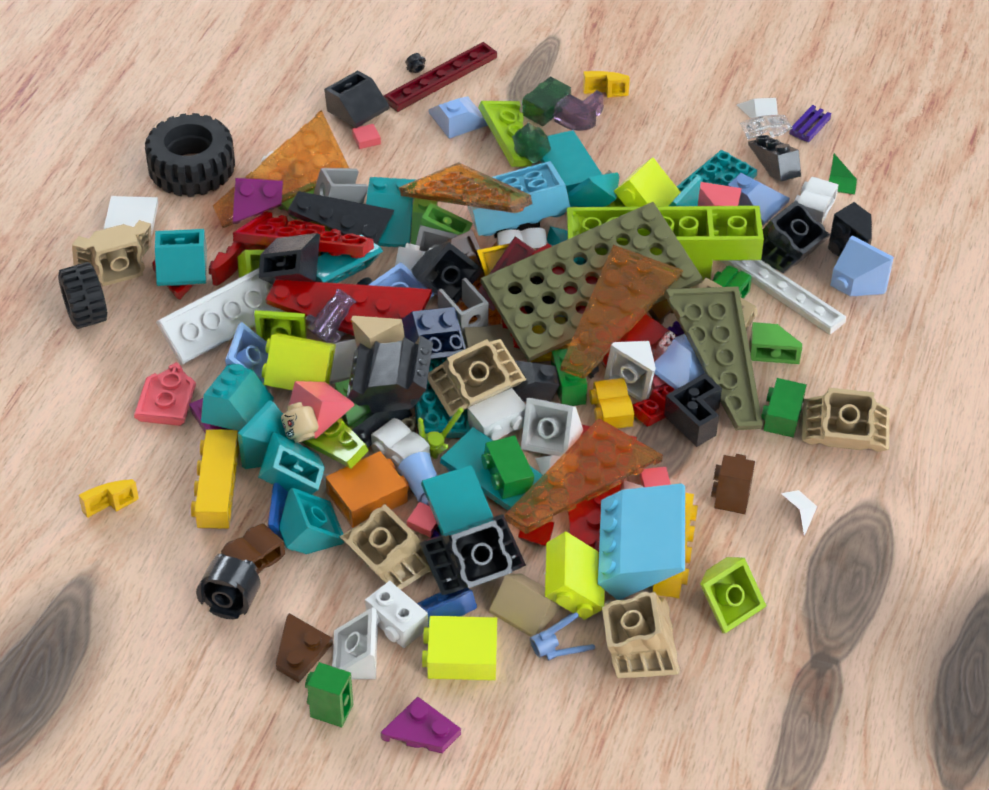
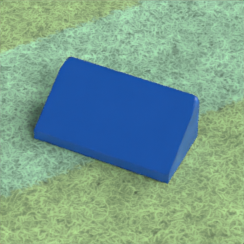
[268,483,288,540]
[417,588,477,627]

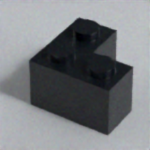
[664,373,722,447]

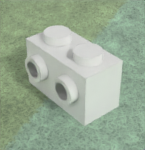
[468,388,526,440]
[365,581,428,648]

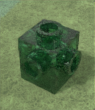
[512,123,551,164]

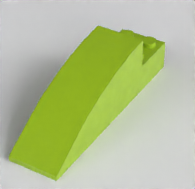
[567,206,764,280]

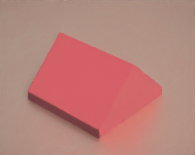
[289,381,354,439]

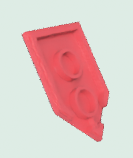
[134,362,196,426]

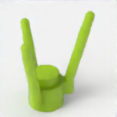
[418,408,463,459]

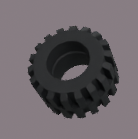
[58,262,108,329]

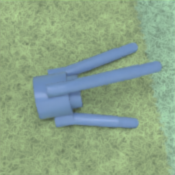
[530,613,595,660]

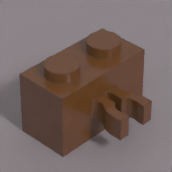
[711,453,755,514]

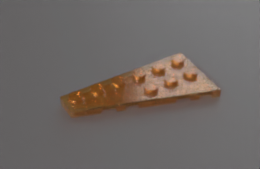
[213,109,349,228]
[399,162,533,213]
[560,245,683,379]
[505,418,663,534]

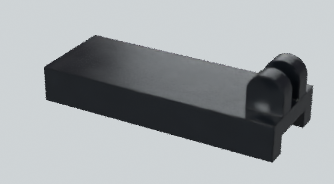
[348,409,412,448]

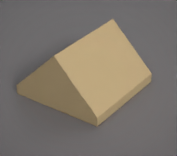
[351,316,405,349]
[489,573,562,637]

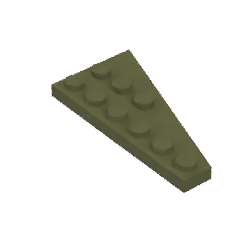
[664,286,763,430]

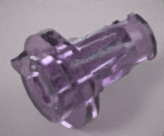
[305,289,356,344]

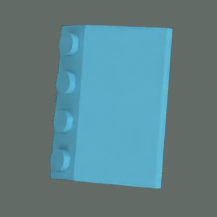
[460,161,570,236]
[598,483,685,600]

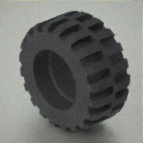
[145,113,235,197]

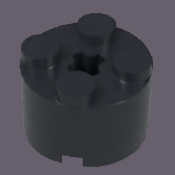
[196,554,261,619]

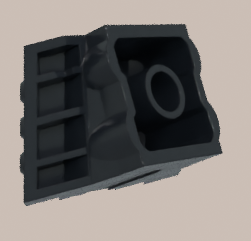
[761,200,830,273]
[347,335,433,413]
[420,514,526,595]

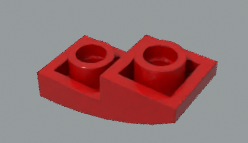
[209,242,246,286]
[632,384,675,427]

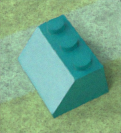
[316,235,383,283]
[201,364,274,431]

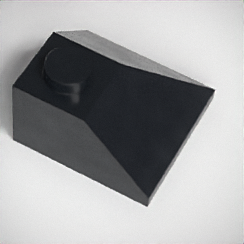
[410,241,484,304]
[507,360,560,402]

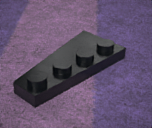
[288,191,394,245]

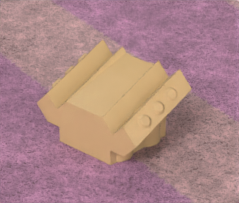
[72,220,151,287]
[428,339,526,416]
[802,388,890,452]
[340,504,431,590]
[602,592,680,678]

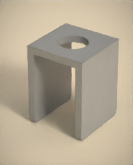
[314,168,368,204]
[438,278,488,332]

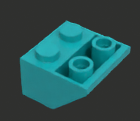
[155,229,207,286]
[258,431,325,495]

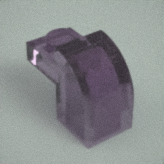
[554,90,604,131]

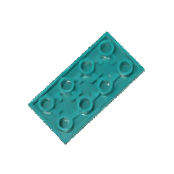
[531,130,603,193]
[676,150,758,192]
[414,358,470,438]
[440,427,555,521]
[421,465,493,534]

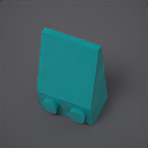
[366,177,417,248]

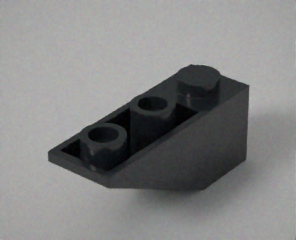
[748,135,801,181]

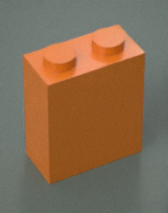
[325,451,409,528]

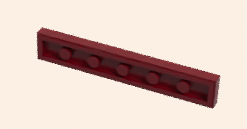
[383,42,497,112]

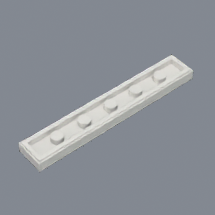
[719,260,846,335]

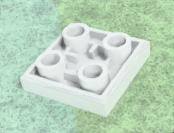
[104,196,158,235]

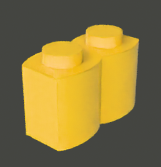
[589,378,634,430]

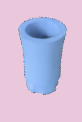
[397,452,438,506]

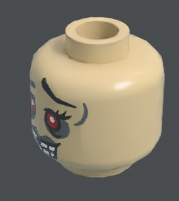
[281,402,319,443]

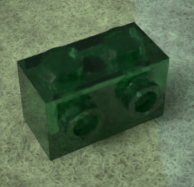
[522,76,571,126]

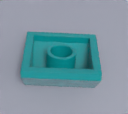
[567,172,620,207]

